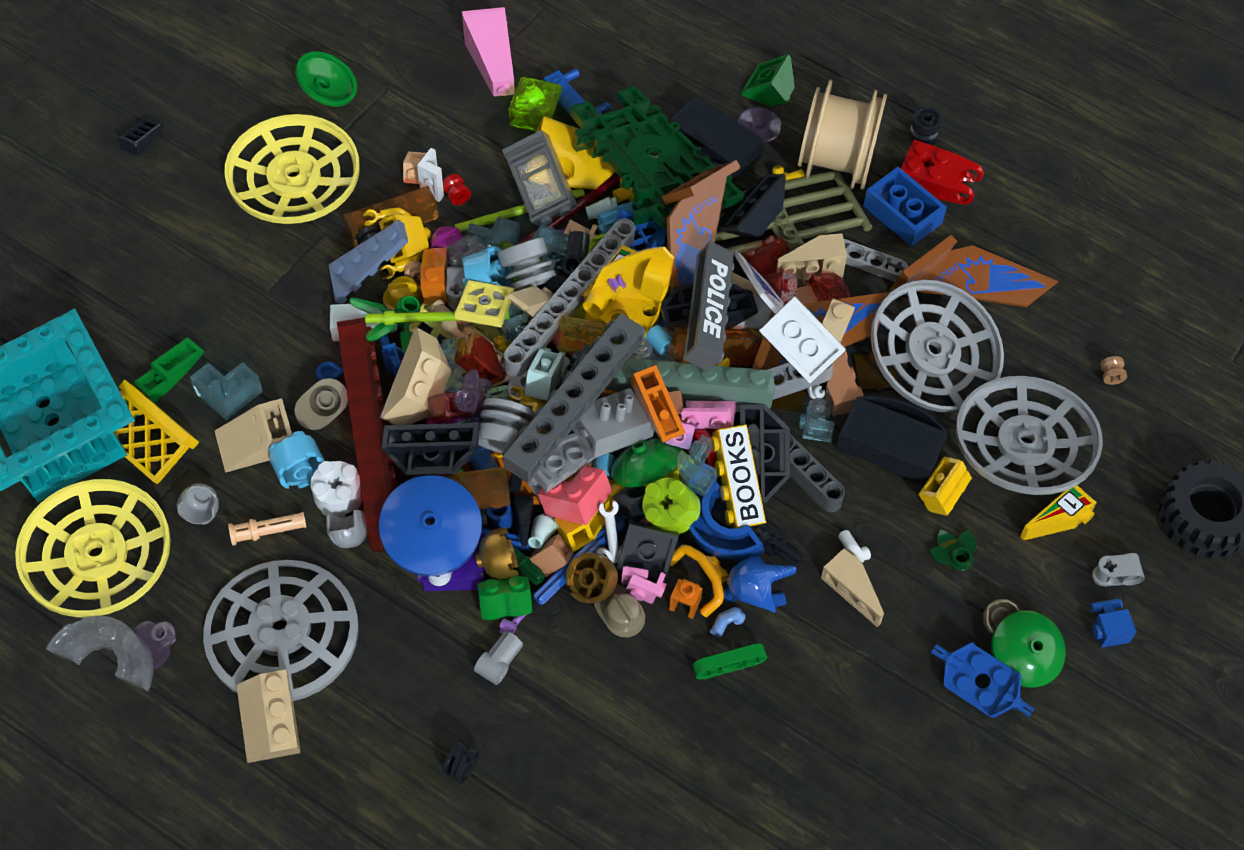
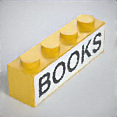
[711,425,766,529]

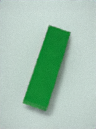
[124,337,204,419]

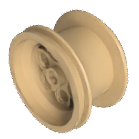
[798,79,887,190]

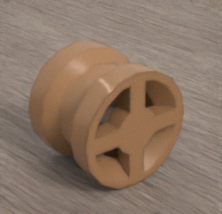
[1100,356,1127,385]

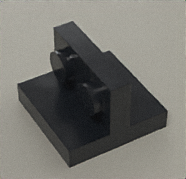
[617,520,679,580]

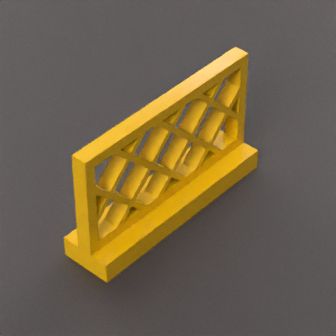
[115,380,199,484]

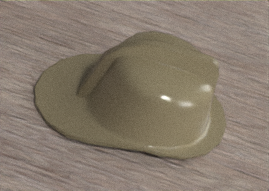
[294,378,348,430]
[594,584,645,637]

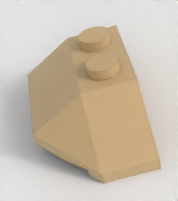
[380,328,452,425]

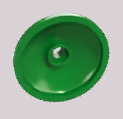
[295,51,357,107]
[611,438,682,487]
[991,610,1066,688]

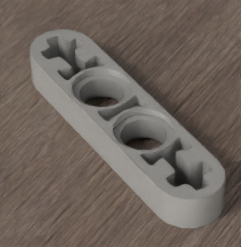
[844,239,908,282]

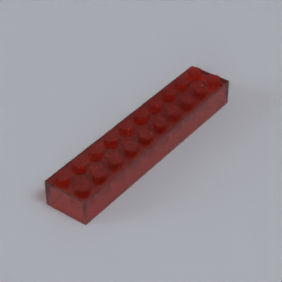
[337,317,397,553]

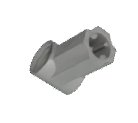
[474,632,523,685]

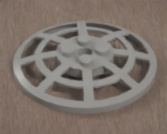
[871,280,1004,412]
[956,376,1103,495]
[203,560,359,701]

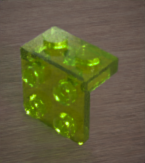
[509,77,562,131]

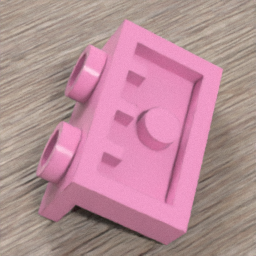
[681,401,736,429]

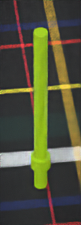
[455,188,585,232]
[365,310,510,325]

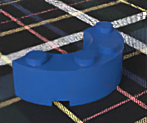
[688,467,764,561]

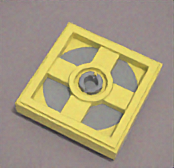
[455,280,514,327]

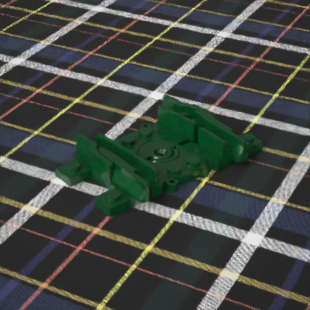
[569,86,744,230]

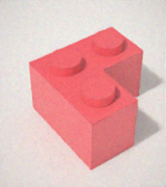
[538,466,612,525]

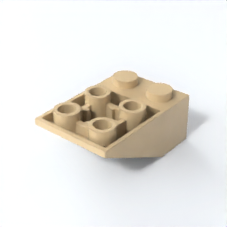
[774,233,847,289]
[215,398,292,473]

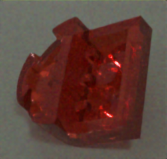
[808,273,853,301]

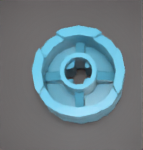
[462,246,513,287]
[269,431,325,489]

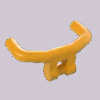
[670,545,729,617]

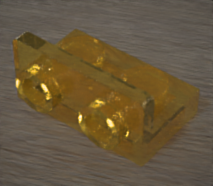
[557,315,608,354]

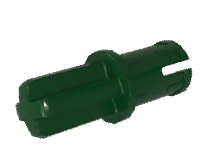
[512,544,545,586]

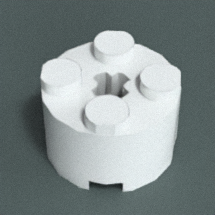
[311,461,363,518]

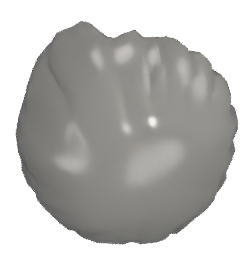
[177,483,219,525]
[326,510,368,549]

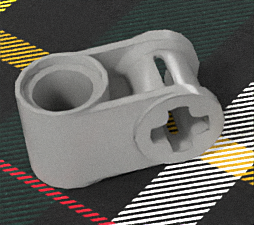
[446,267,465,311]
[1092,553,1145,587]

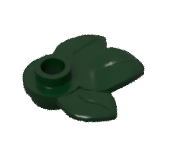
[929,530,977,572]

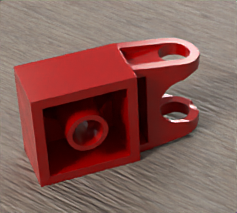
[901,140,984,205]

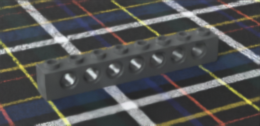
[502,314,645,483]

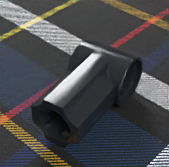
[561,231,591,276]

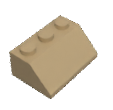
[237,669,301,763]

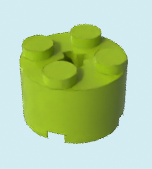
[643,478,701,534]

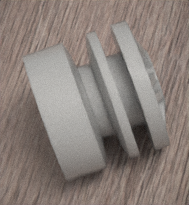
[497,237,556,290]
[478,398,534,453]

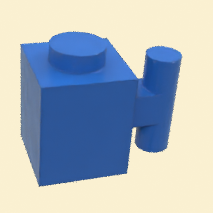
[1090,598,1136,648]

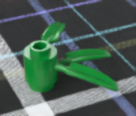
[350,296,421,355]

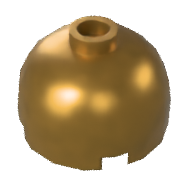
[475,527,519,579]
[566,552,618,603]

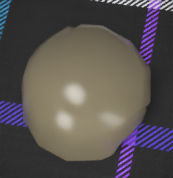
[983,599,1020,635]

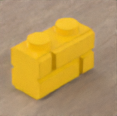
[919,457,972,516]

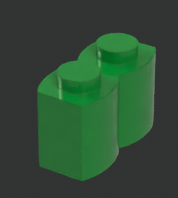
[477,576,532,620]

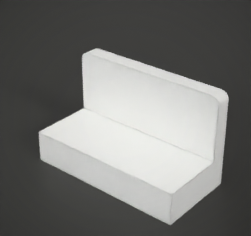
[417,148,444,202]

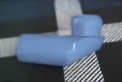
[710,607,745,637]

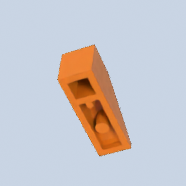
[421,247,448,304]
[630,365,686,443]

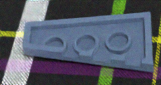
[328,220,408,304]

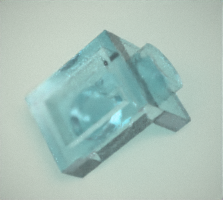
[799,407,834,443]

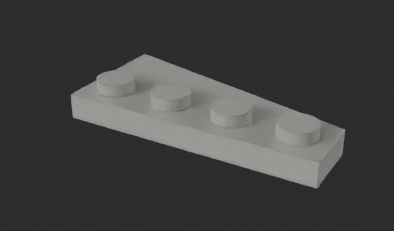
[525,433,597,493]

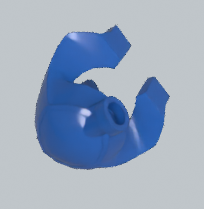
[724,555,797,613]

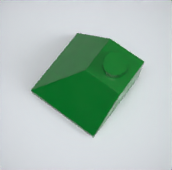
[741,54,795,107]

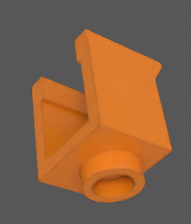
[669,579,702,619]

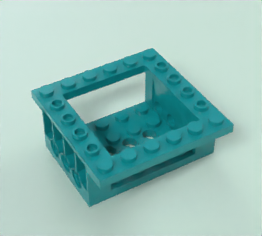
[0,309,135,502]

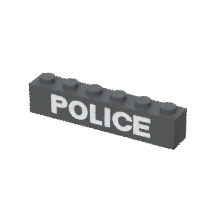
[683,241,734,371]

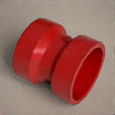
[443,174,471,205]

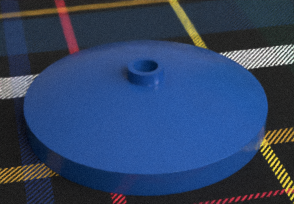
[379,475,482,577]

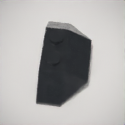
[718,174,786,237]
[660,283,758,335]
[740,404,790,503]
[381,423,480,477]

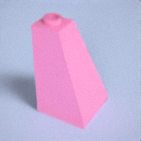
[462,7,515,96]

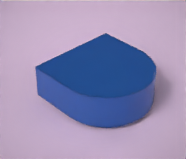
[316,362,345,381]

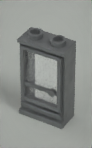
[502,130,578,226]

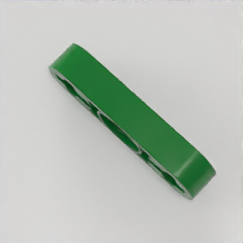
[692,644,767,680]

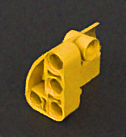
[525,116,616,195]
[583,246,674,349]

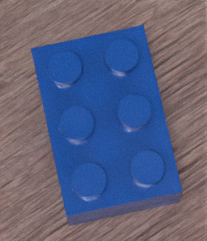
[864,167,947,247]

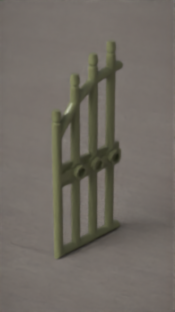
[715,170,872,256]

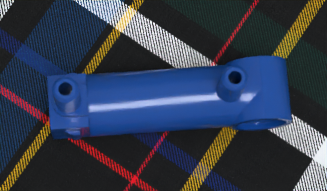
[544,69,611,126]
[465,445,515,529]

